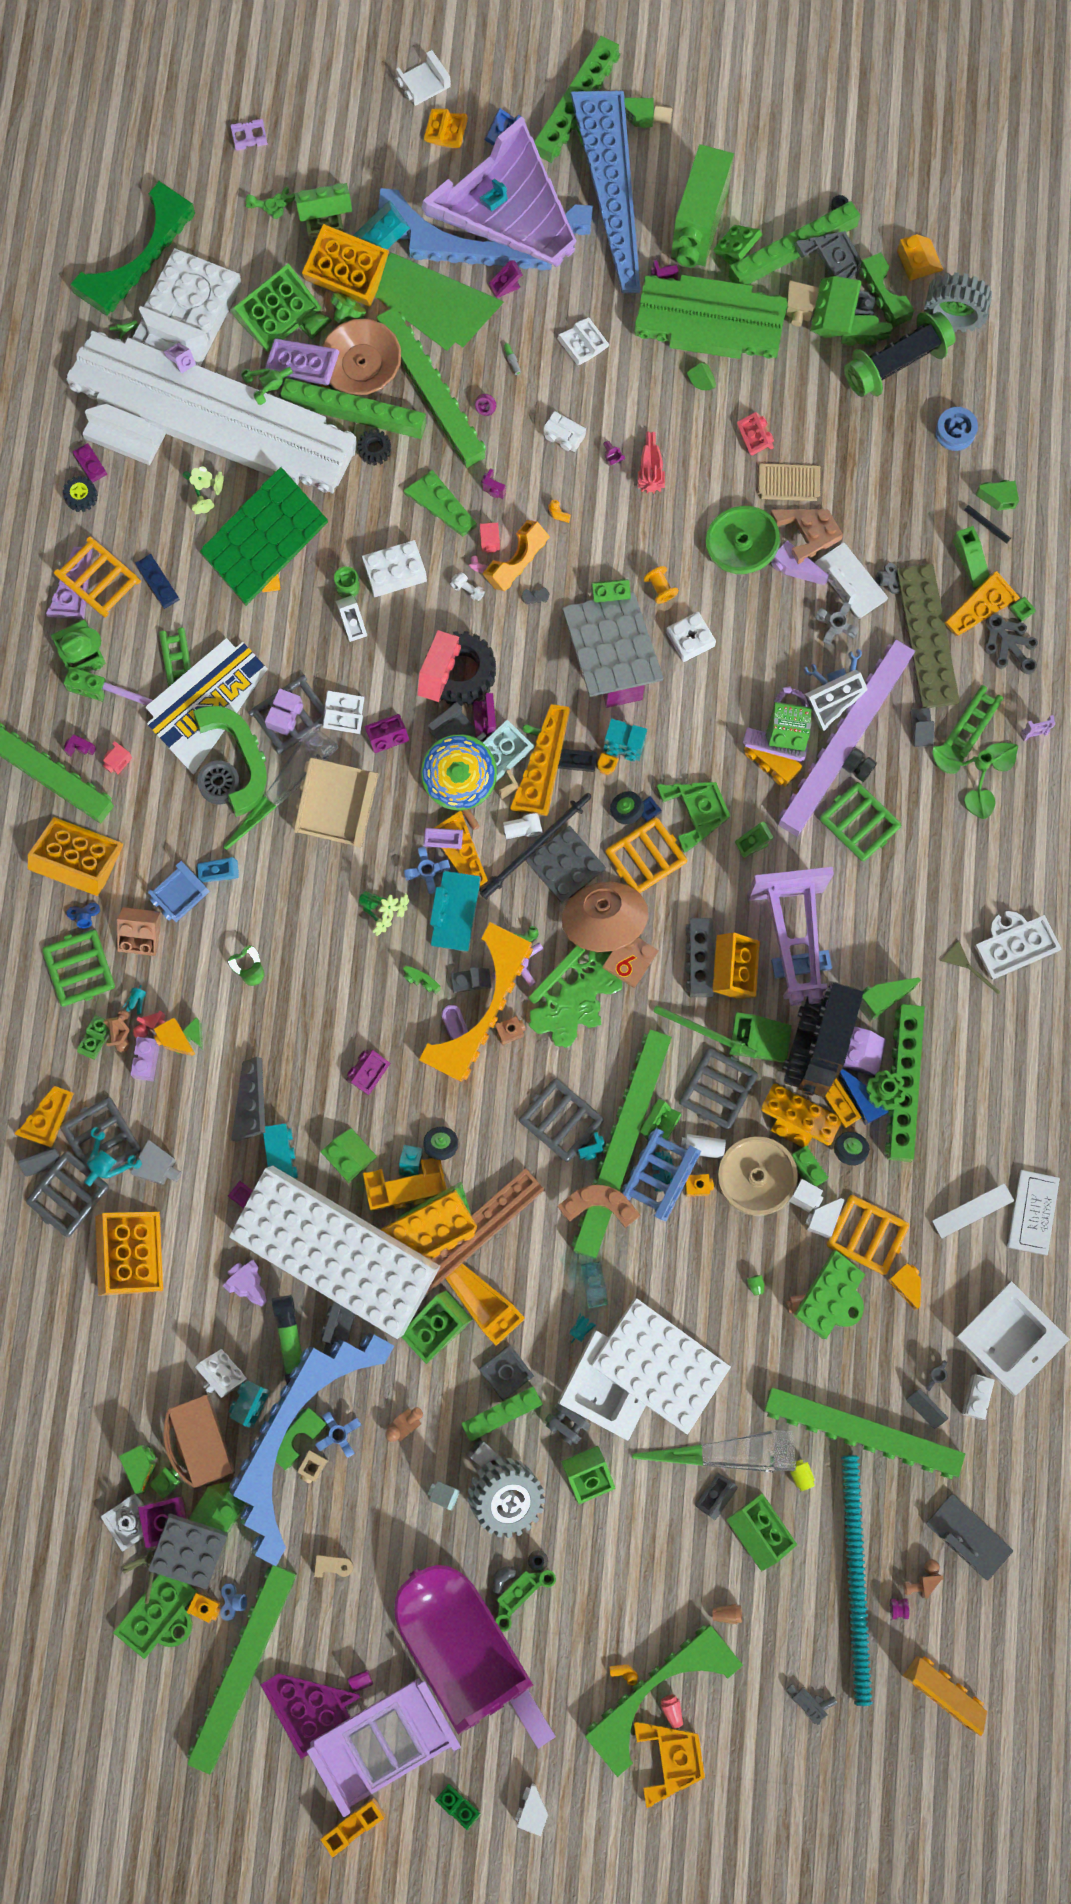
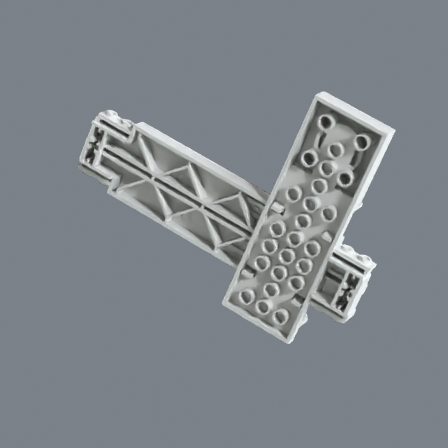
[67,248,357,494]

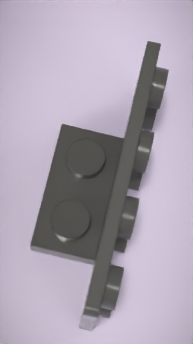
[926,1494,1013,1581]

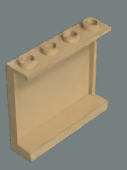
[292,758,379,848]

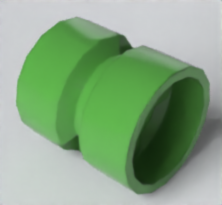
[334,567,360,598]

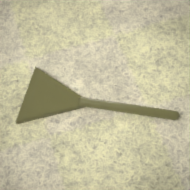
[941,941,1000,994]

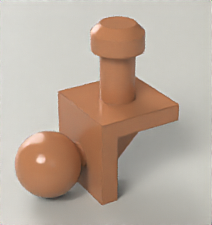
[104,1010,130,1052]
[385,1407,423,1442]
[903,1559,943,1598]

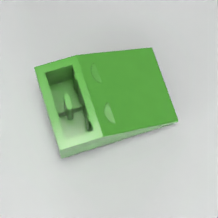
[729,1012,792,1063]

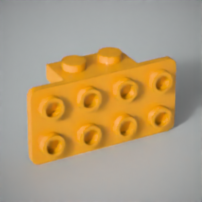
[761,1084,841,1147]

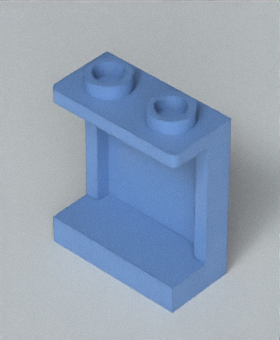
[148,861,210,922]

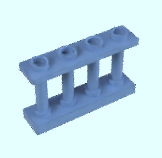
[621,1128,701,1221]

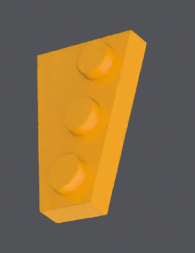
[14,1086,74,1148]

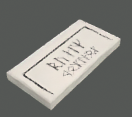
[1007,1170,1060,1256]

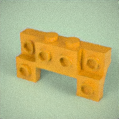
[363,1158,447,1211]

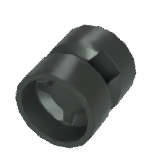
[842,748,877,782]

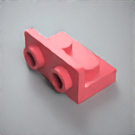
[737,412,774,455]

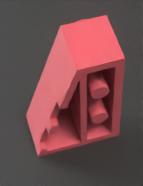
[417,630,461,702]

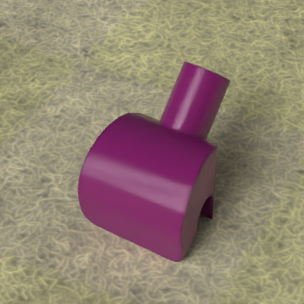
[603,441,626,466]

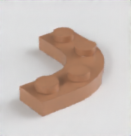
[557,1185,641,1228]

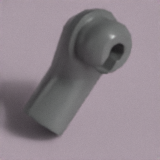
[492,1566,516,1594]

